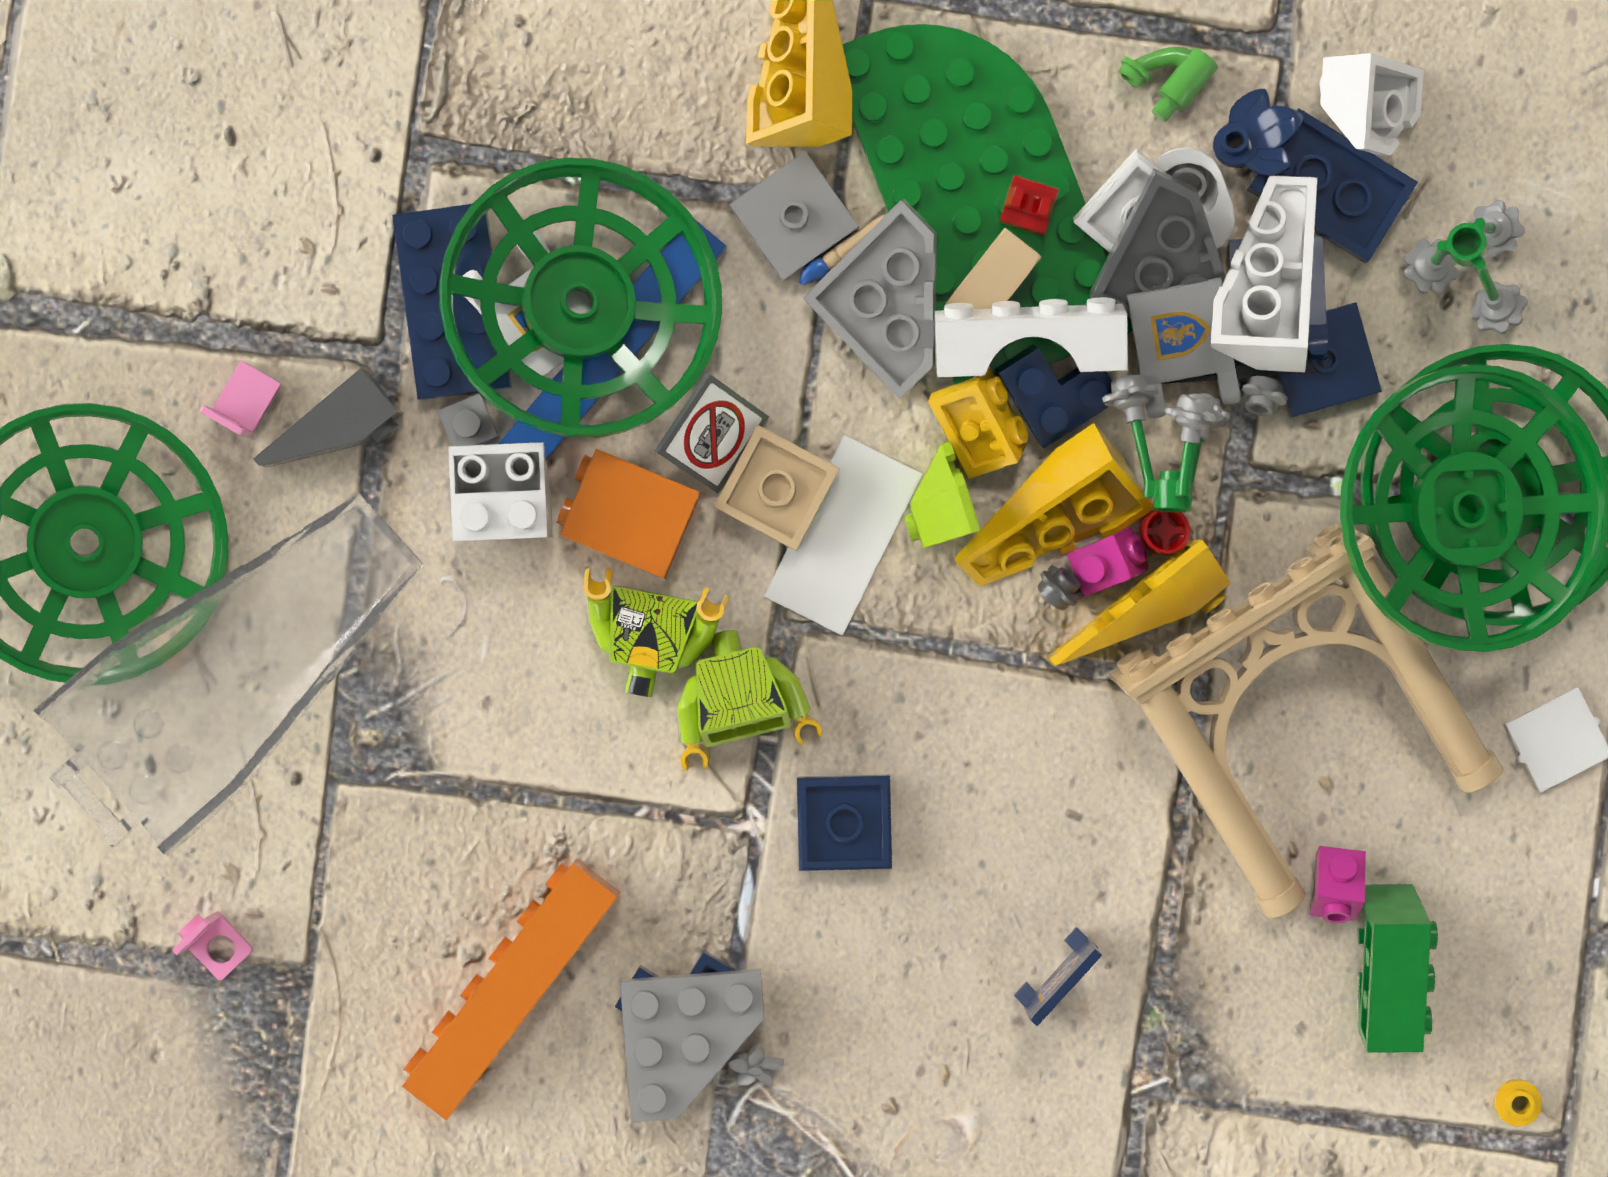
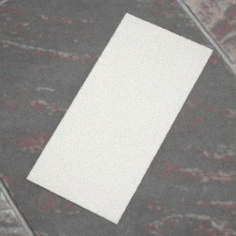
[764,435,923,636]

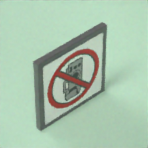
[654,372,769,493]

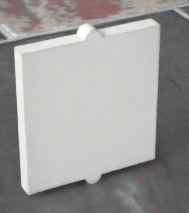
[1504,687,1608,793]

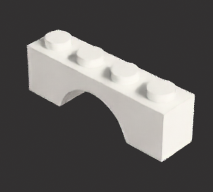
[934,297,1128,377]

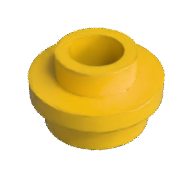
[1494,1079,1542,1127]

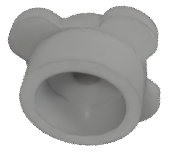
[1238,376,1288,416]

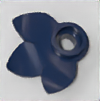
[1213,89,1304,176]

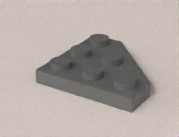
[1089,168,1226,316]

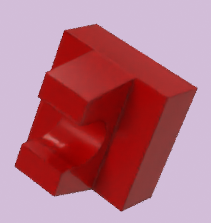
[999,175,1059,236]

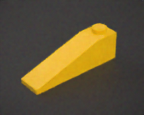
[746,0,852,147]
[955,423,1153,587]
[1046,539,1231,666]

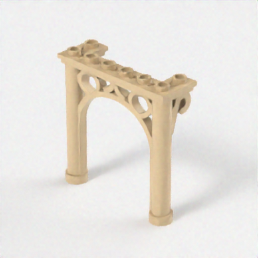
[1109,524,1503,919]

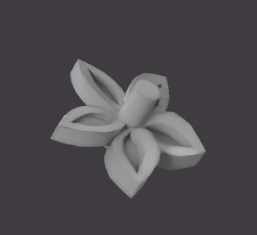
[727,1044,784,1087]

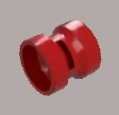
[1138,510,1191,554]

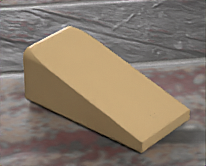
[945,228,1042,309]

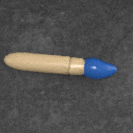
[799,215,885,285]

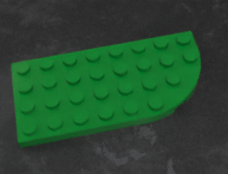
[842,24,1133,384]

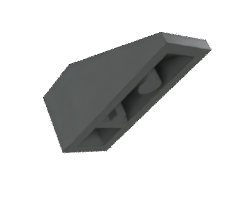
[253,368,403,468]

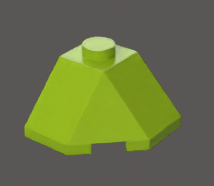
[903,442,981,548]

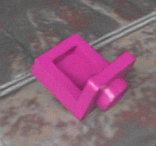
[1067,527,1148,597]
[1310,846,1366,923]

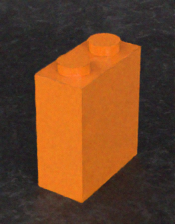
[556,449,702,579]

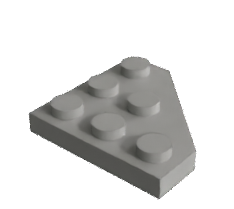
[803,199,937,399]
[620,969,764,1123]

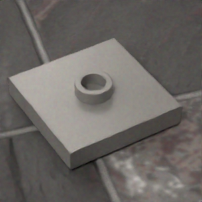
[729,151,859,282]

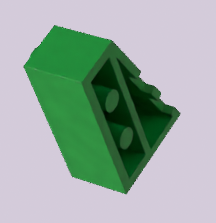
[1358,884,1438,1053]

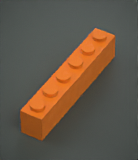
[402,859,621,1121]

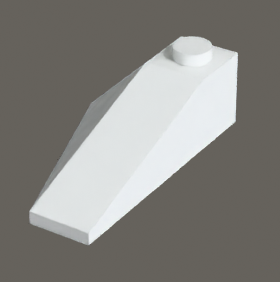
[1211,176,1317,372]

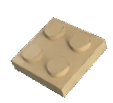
[714,425,840,551]

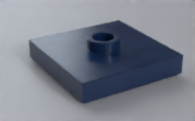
[1277,302,1382,418]
[797,774,892,871]

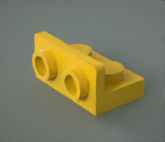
[928,366,1028,479]

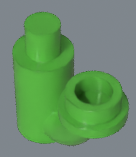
[1117,47,1218,122]

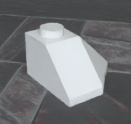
[1320,53,1424,156]

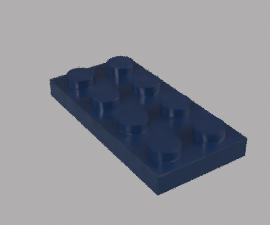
[392,204,512,400]

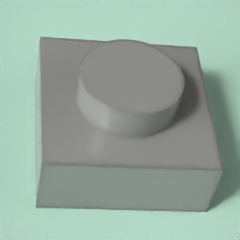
[437,393,500,446]

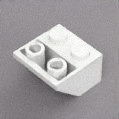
[448,442,553,541]

